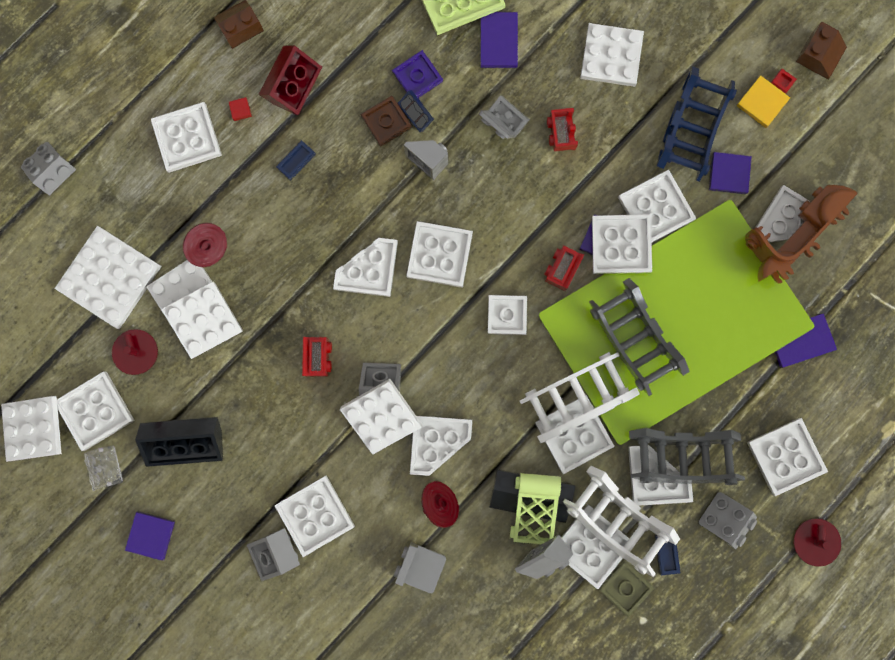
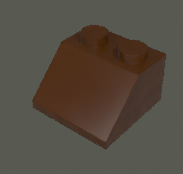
[214,0,264,49]
[796,22,847,79]

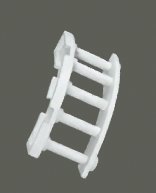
[520,352,640,443]
[563,466,680,577]

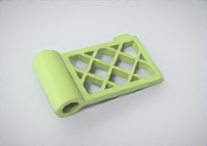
[510,473,561,544]

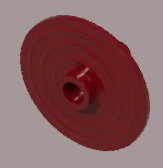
[183,223,227,267]
[112,329,158,375]
[421,481,459,528]
[793,518,841,567]

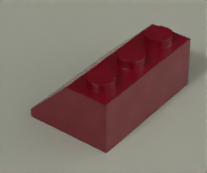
[259,45,322,115]

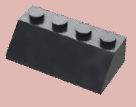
[135,417,223,467]
[489,469,575,523]

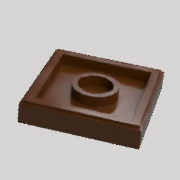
[360,96,412,147]

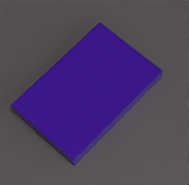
[480,12,518,68]
[775,313,837,368]

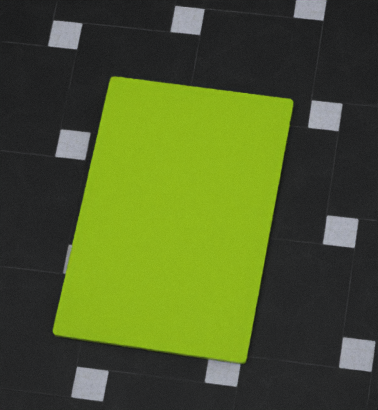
[539,200,814,445]

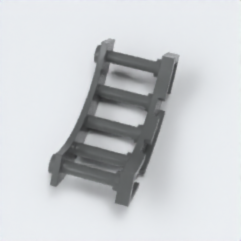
[589,278,690,396]
[629,428,745,485]

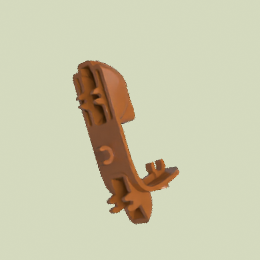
[745,185,858,284]

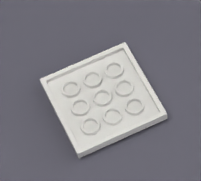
[54,226,162,329]

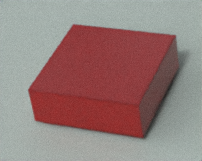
[771,68,797,94]
[229,97,252,121]

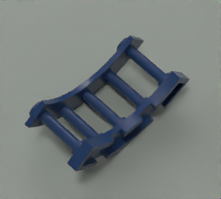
[657,66,737,182]

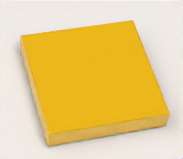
[736,76,790,128]

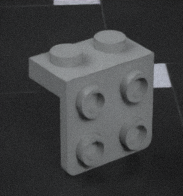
[479,95,530,139]
[21,142,76,196]
[699,492,757,550]
[394,542,446,593]

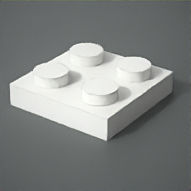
[488,295,527,335]

